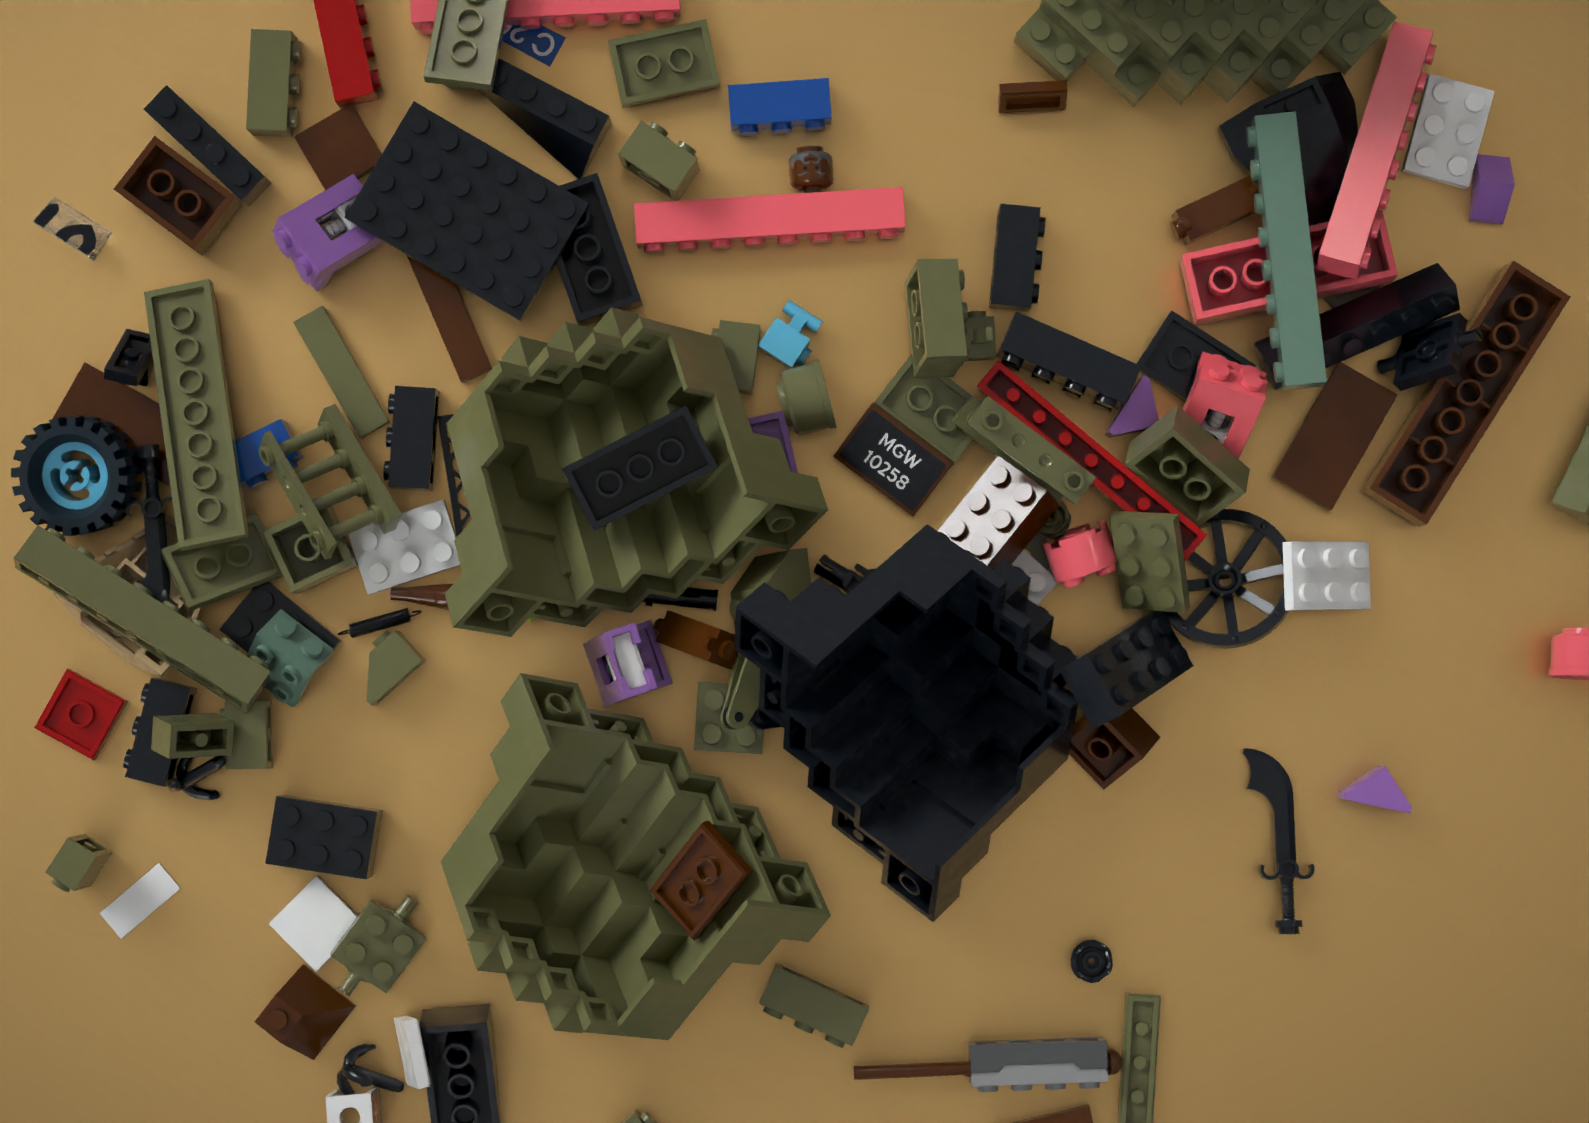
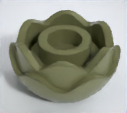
[1037,499,1071,539]

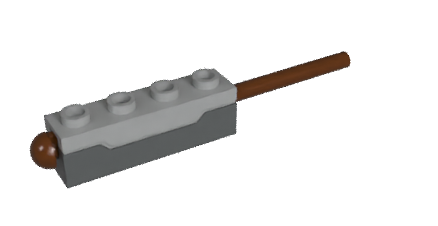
[854,1037,1123,1092]

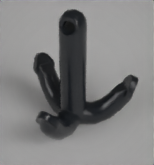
[168,756,227,800]
[337,1044,404,1095]

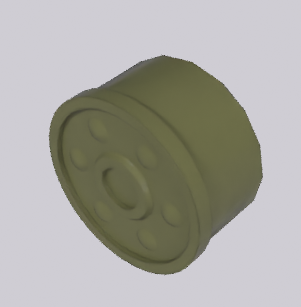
[776,359,837,436]

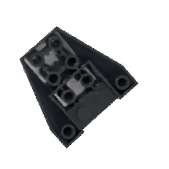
[1218,72,1358,226]

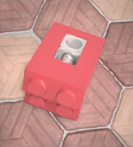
[1182,351,1268,459]

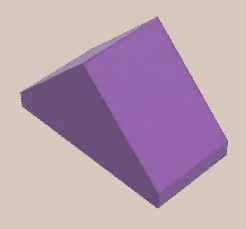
[1469,154,1515,224]
[1104,375,1159,438]
[1338,766,1412,814]

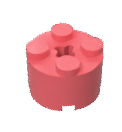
[1042,520,1117,588]

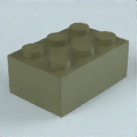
[905,258,971,378]
[1125,405,1250,527]

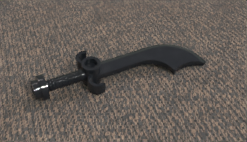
[126,444,172,603]
[1242,749,1315,934]

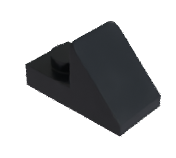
[104,329,154,386]

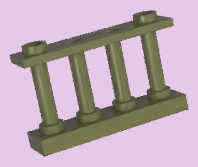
[951,395,1096,505]
[259,404,402,560]

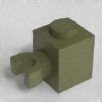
[964,311,996,362]

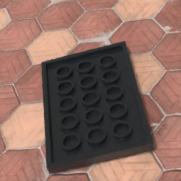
[344,101,590,322]

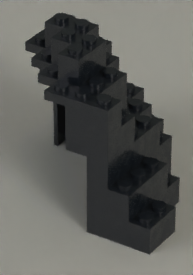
[734,524,1078,922]

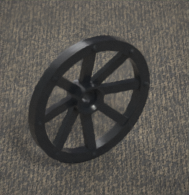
[1162,509,1289,649]

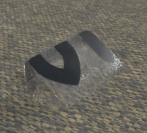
[33,197,112,260]

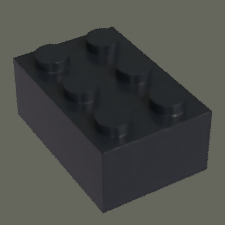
[265,795,383,879]

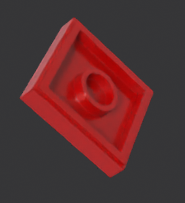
[34,669,128,760]

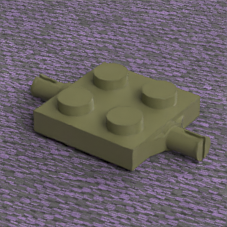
[330,895,426,996]

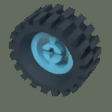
[11,415,143,536]

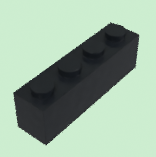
[144,85,271,207]

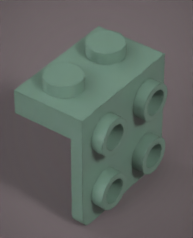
[247,609,334,707]

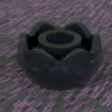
[1070,940,1113,983]

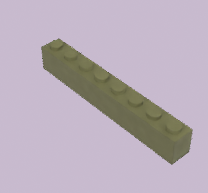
[14,525,271,713]

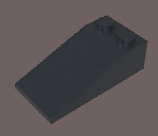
[419,1004,501,1123]

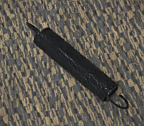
[338,608,422,638]

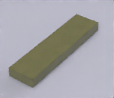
[293,306,390,439]
[1117,992,1161,1123]

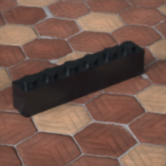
[1254,263,1460,390]

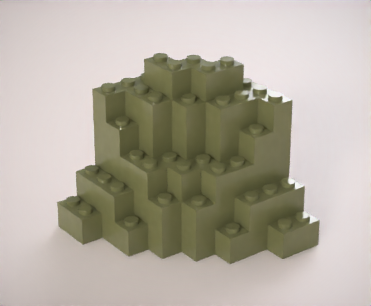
[1013,0,1397,107]
[445,307,828,637]
[441,673,831,1040]

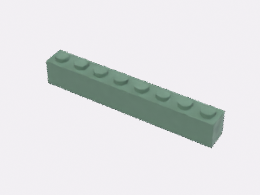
[1246,111,1327,391]

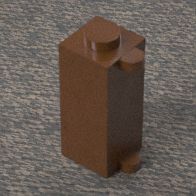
[1170,176,1259,245]
[654,610,738,670]

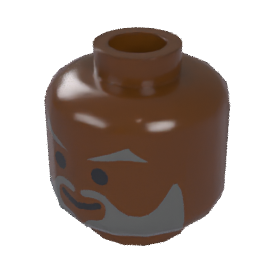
[789,146,833,193]

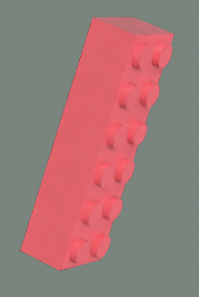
[1179,210,1398,326]

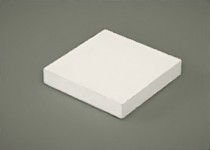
[269,875,358,972]
[394,1015,431,1089]

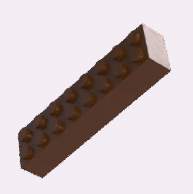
[1361,260,1571,527]

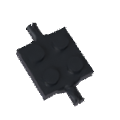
[1377,313,1483,391]

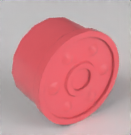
[1549,628,1589,680]

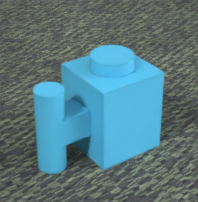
[758,300,823,369]

